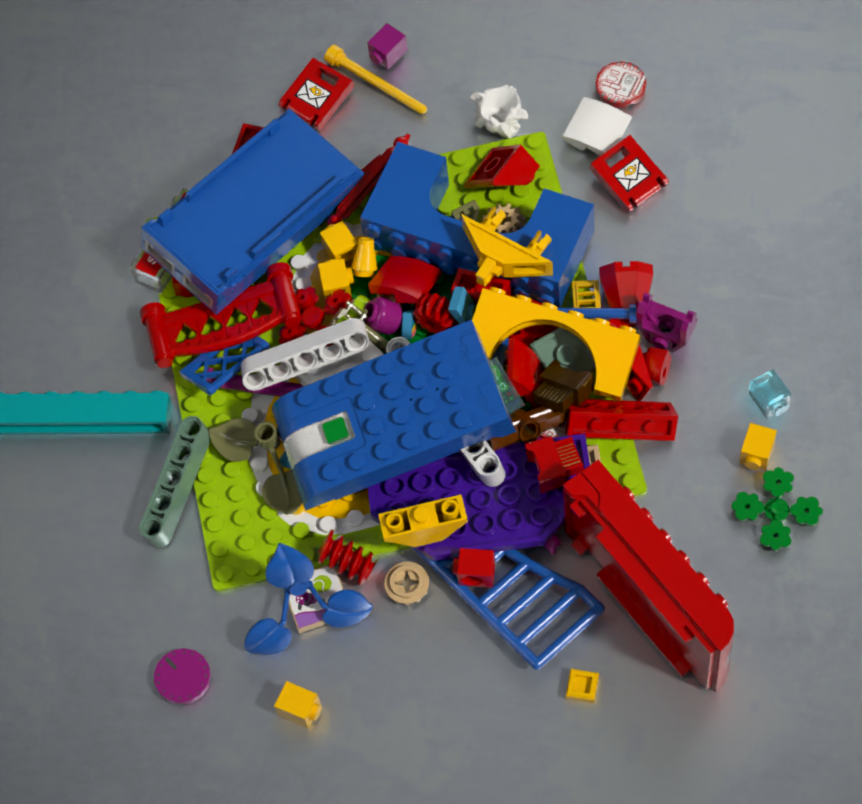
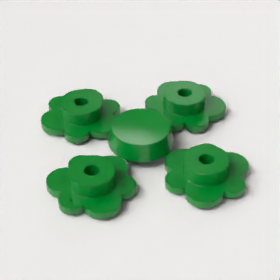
[731,467,823,551]

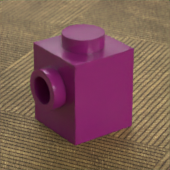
[367,23,408,70]

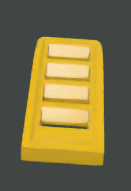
[572,280,601,321]

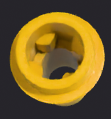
[351,237,377,277]

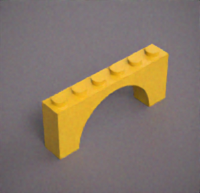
[472,287,640,402]

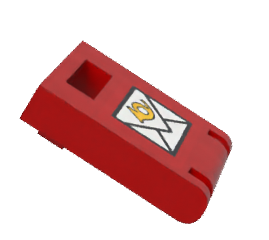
[278,58,355,131]
[589,135,669,213]

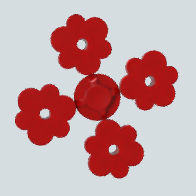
[279,286,351,347]

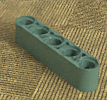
[139,416,211,548]

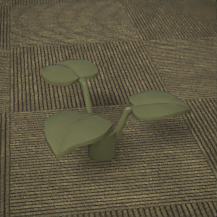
[209,418,303,515]

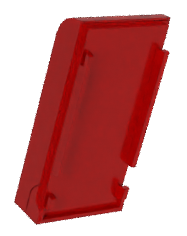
[563,459,734,692]

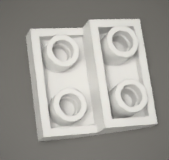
[561,97,632,156]

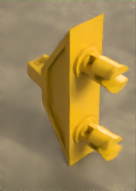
[461,206,553,287]

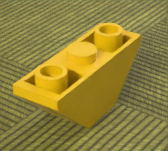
[378,494,468,547]

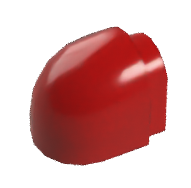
[643,347,672,386]

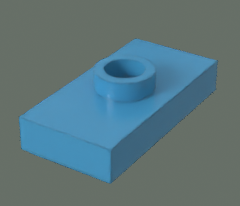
[448,287,477,324]

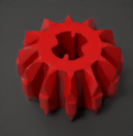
[413,293,458,334]

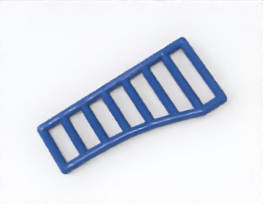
[410,546,605,670]

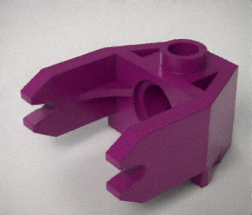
[636,293,698,353]

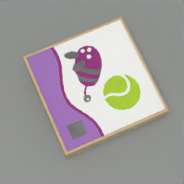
[289,565,344,634]

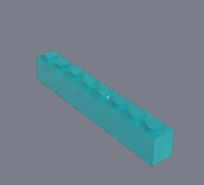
[0,390,173,435]

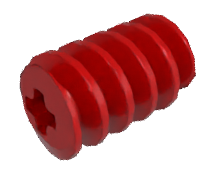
[317,529,379,586]

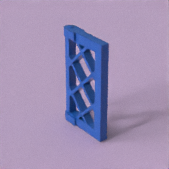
[180,336,270,396]

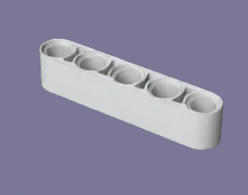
[241,318,369,391]

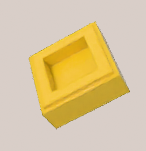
[566,669,599,703]

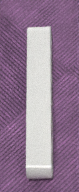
[386,337,505,487]

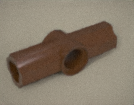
[486,406,567,451]

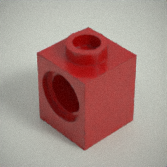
[453,548,496,588]

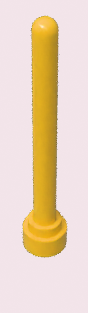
[324,44,427,114]

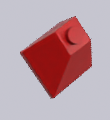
[463,144,540,188]

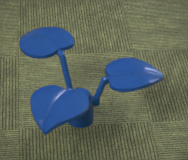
[244,543,373,655]

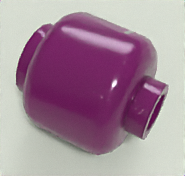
[363,297,402,335]

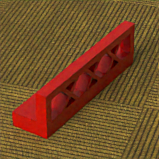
[565,399,678,441]

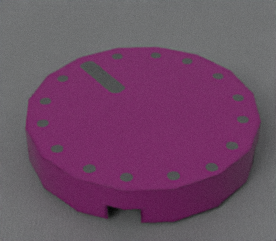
[154,648,211,705]

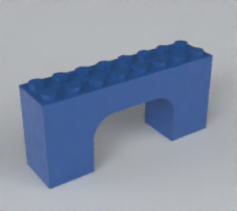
[360,142,594,308]

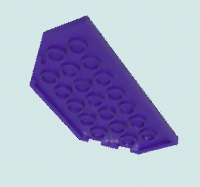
[368,433,590,561]

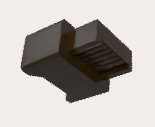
[533,360,594,414]

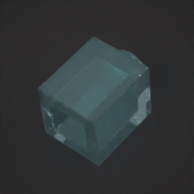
[749,369,791,419]

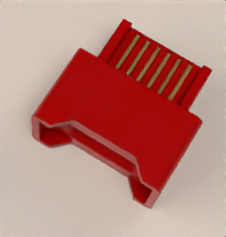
[525,436,584,493]

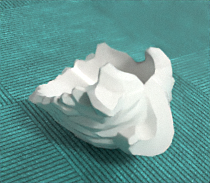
[470,85,528,139]

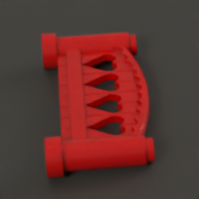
[140,262,302,368]

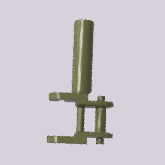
[330,299,388,353]

